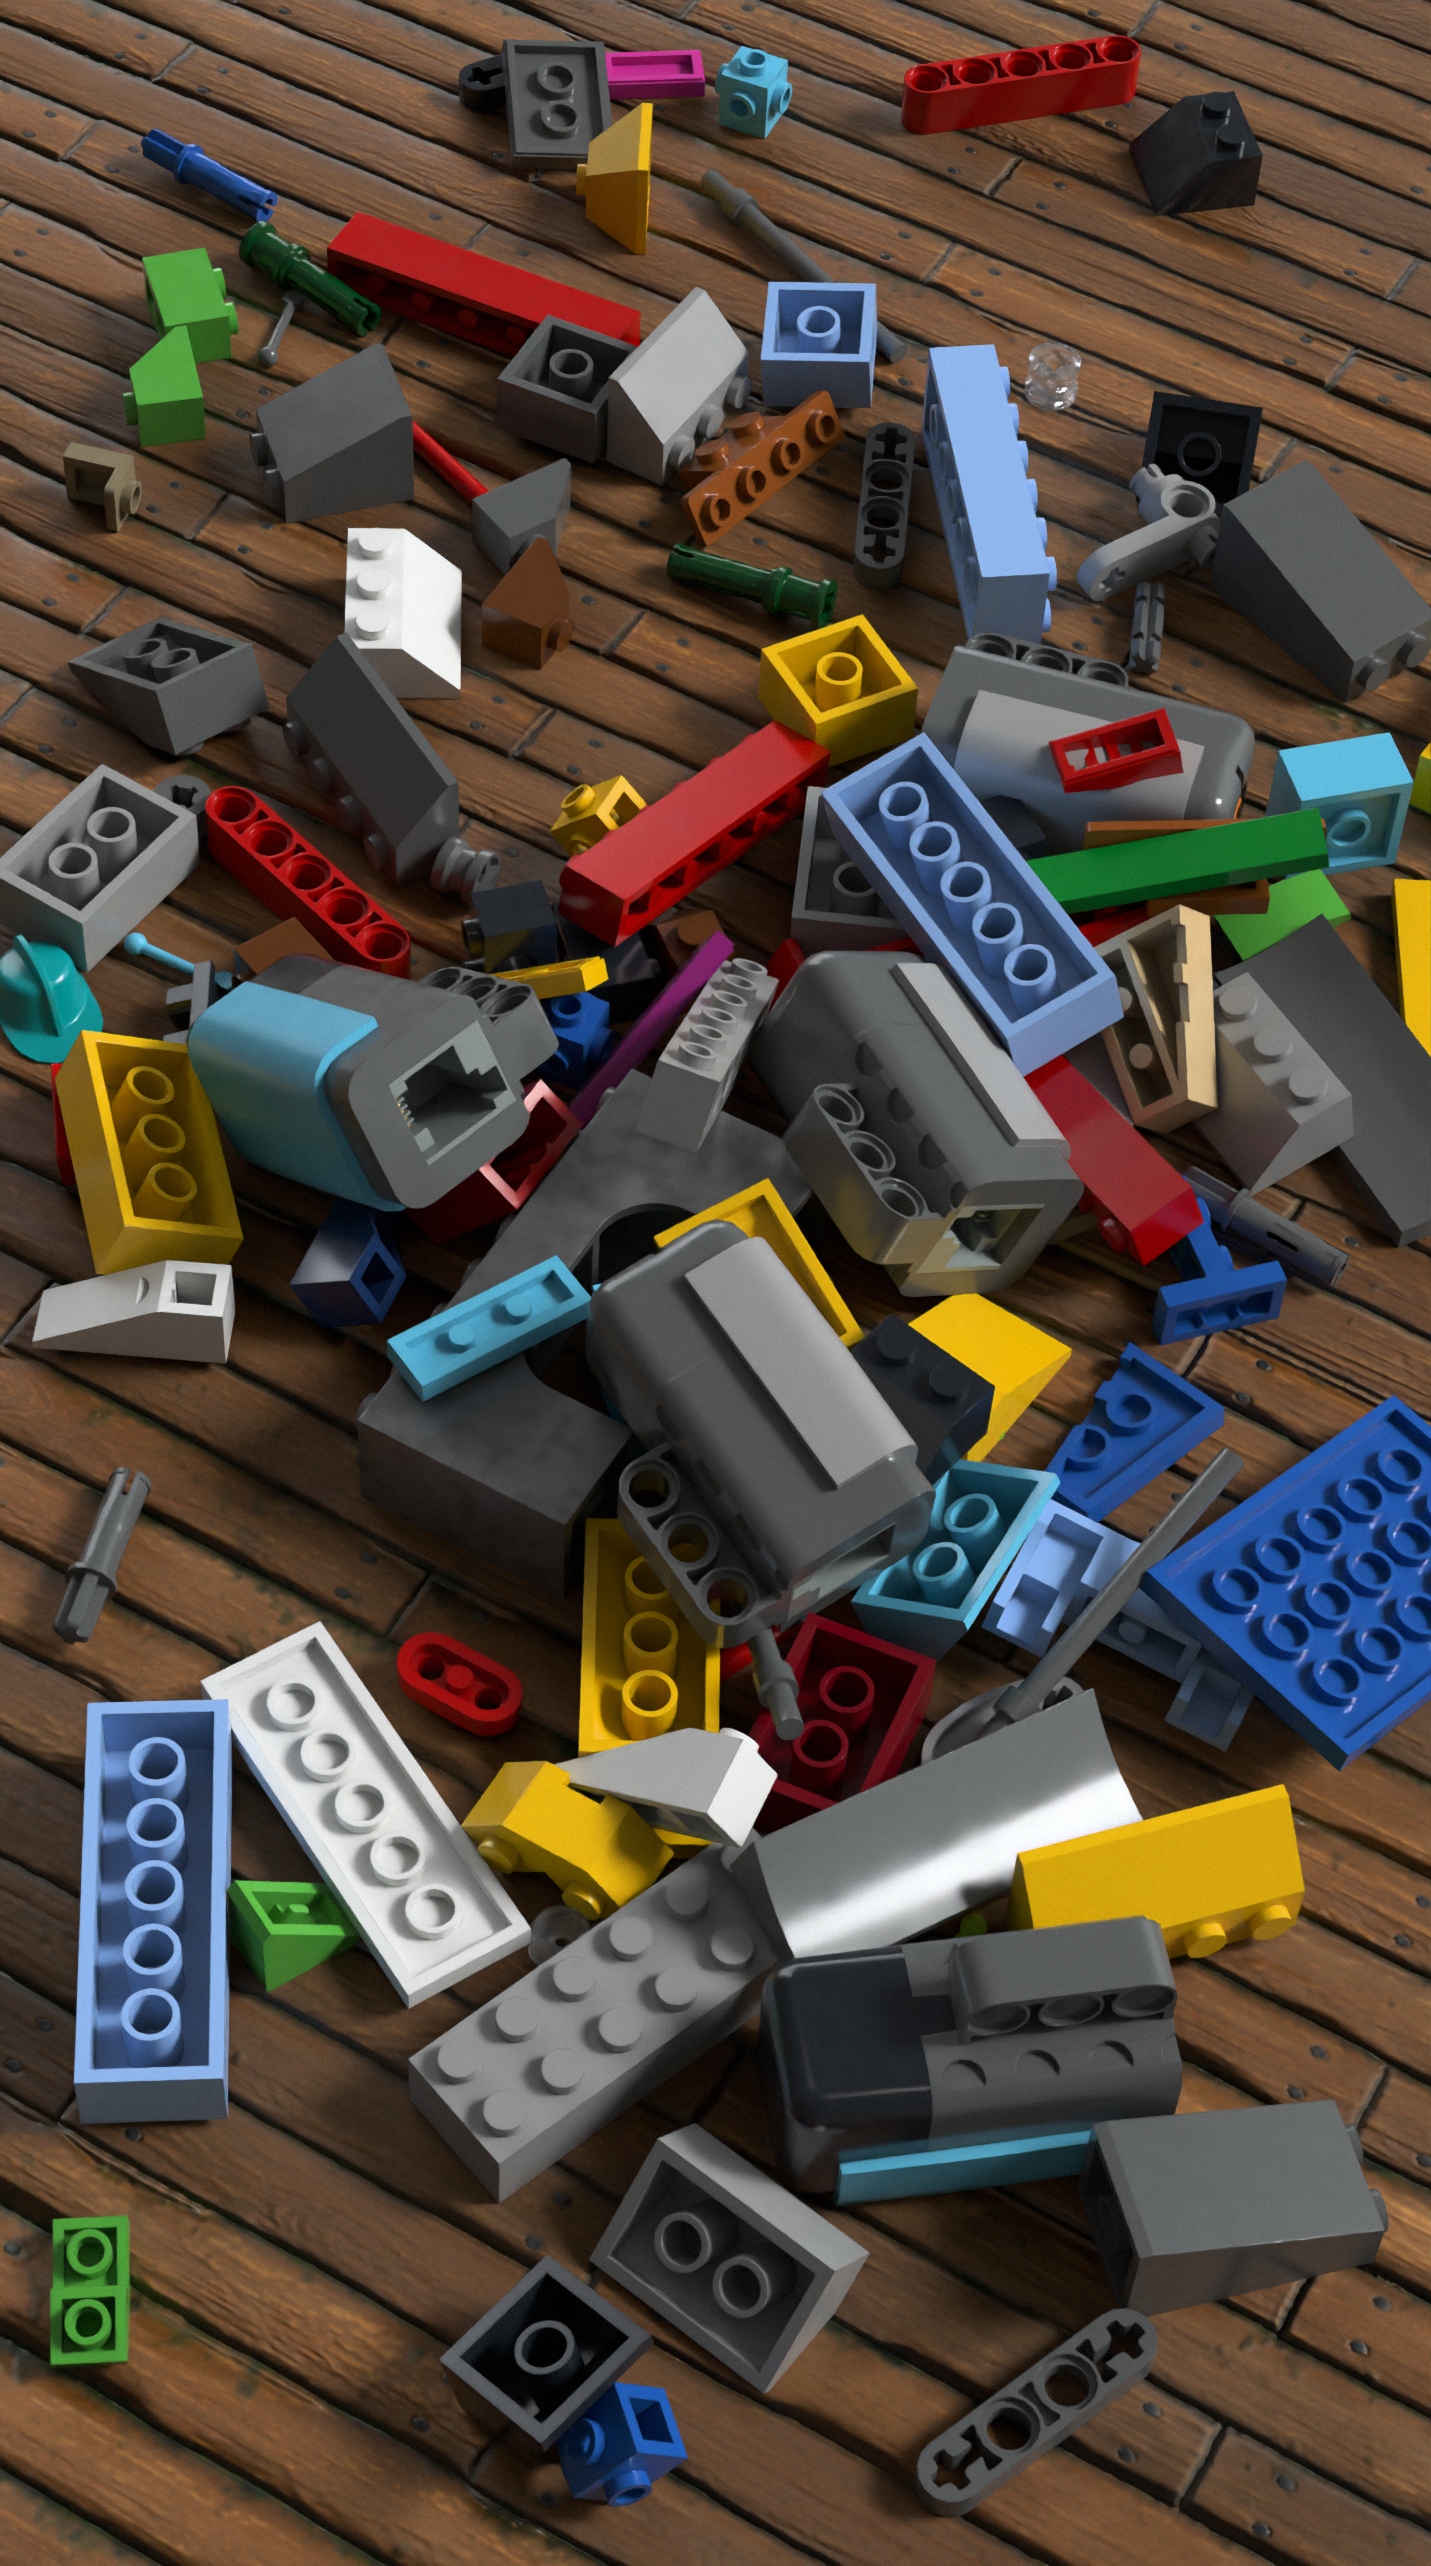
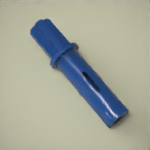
[140,129,278,222]

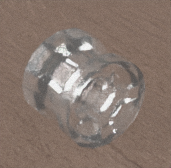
[1024,342,1082,411]

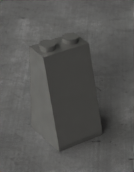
[1209,460,1431,703]
[1077,2099,1389,2317]

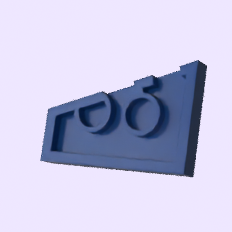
[1044,1342,1224,1523]

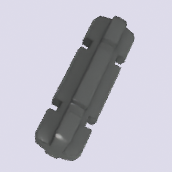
[1128,581,1166,675]

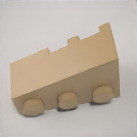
[1094,904,1218,1134]

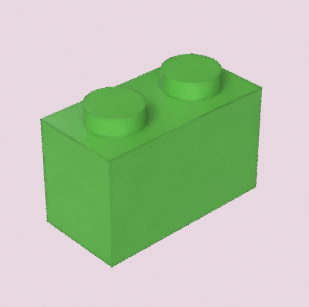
[142,248,239,364]

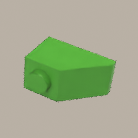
[122,326,206,447]

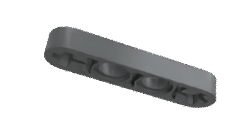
[853,422,915,589]
[914,2308,1158,2517]

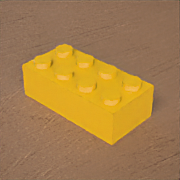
[55,1030,244,1275]

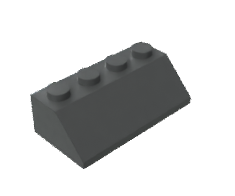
[282,632,459,889]

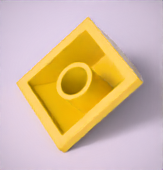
[576,103,653,255]

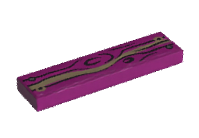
[566,930,734,1131]

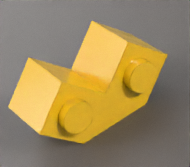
[461,1761,674,1920]

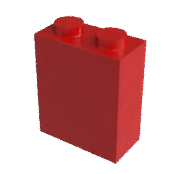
[403,1079,583,1246]

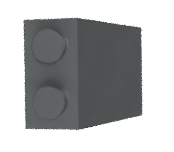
[249,343,414,524]

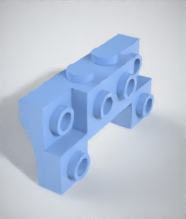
[981,1499,1254,1752]

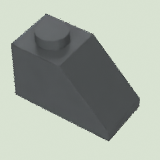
[472,458,571,575]

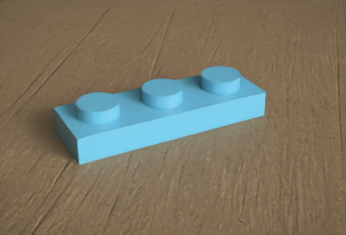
[387,1255,591,1402]

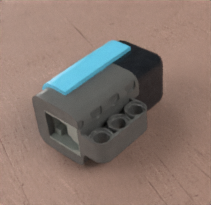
[186,953,559,1211]
[757,1915,1182,2206]

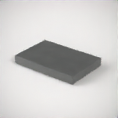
[502,39,612,170]

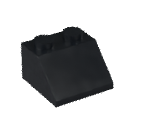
[1129,91,1263,216]
[1136,391,1263,515]
[850,1313,995,1486]
[439,2254,654,2452]

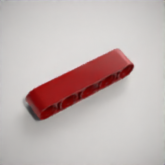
[901,35,1141,134]
[205,786,411,980]

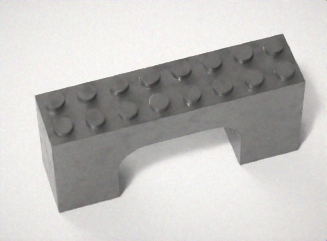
[354,1069,826,1600]

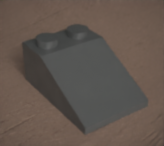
[68,616,270,756]

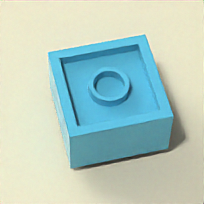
[1265,732,1414,880]

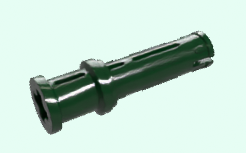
[239,221,382,336]
[667,543,838,629]

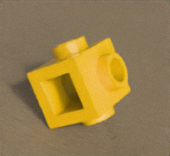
[550,775,647,858]

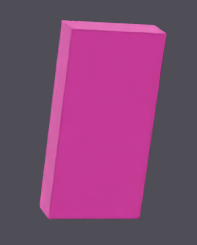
[605,50,705,100]

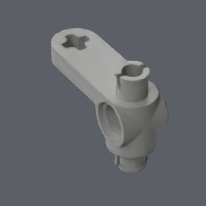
[1076,464,1221,601]

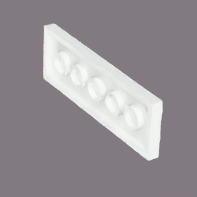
[200,1621,531,2009]

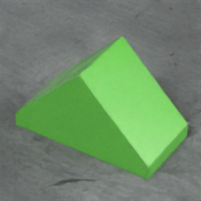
[226,1880,361,1993]

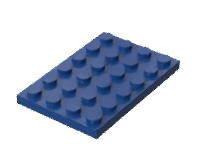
[1139,1395,1431,1772]

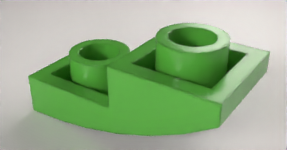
[1213,869,1351,962]
[50,2215,130,2368]

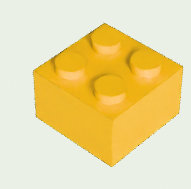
[758,614,918,767]

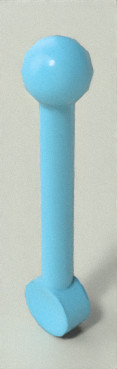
[124,932,233,991]

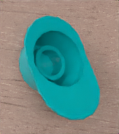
[0,934,104,1064]

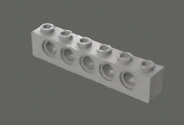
[635,958,780,1153]

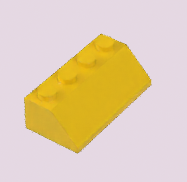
[578,1518,720,1758]
[1004,1784,1305,1959]

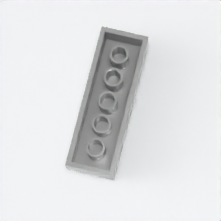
[408,1828,781,2203]

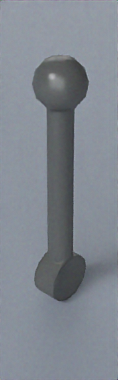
[257,290,304,368]

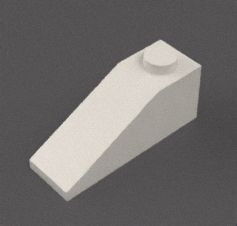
[554,1728,778,1848]

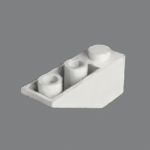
[32,1260,235,1363]

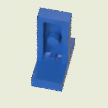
[1151,1175,1287,1346]

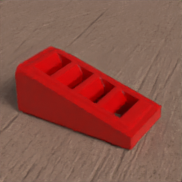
[1048,708,1184,794]

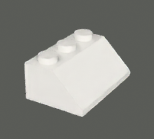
[344,528,462,699]

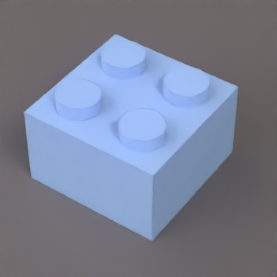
[761,282,877,408]

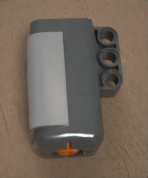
[920,633,1255,857]
[748,950,1084,1297]
[586,1219,936,1648]

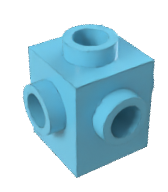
[715,46,792,139]

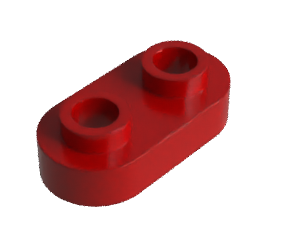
[397,1632,523,1736]

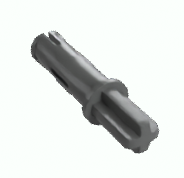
[1183,1166,1351,1287]
[52,1467,152,1645]

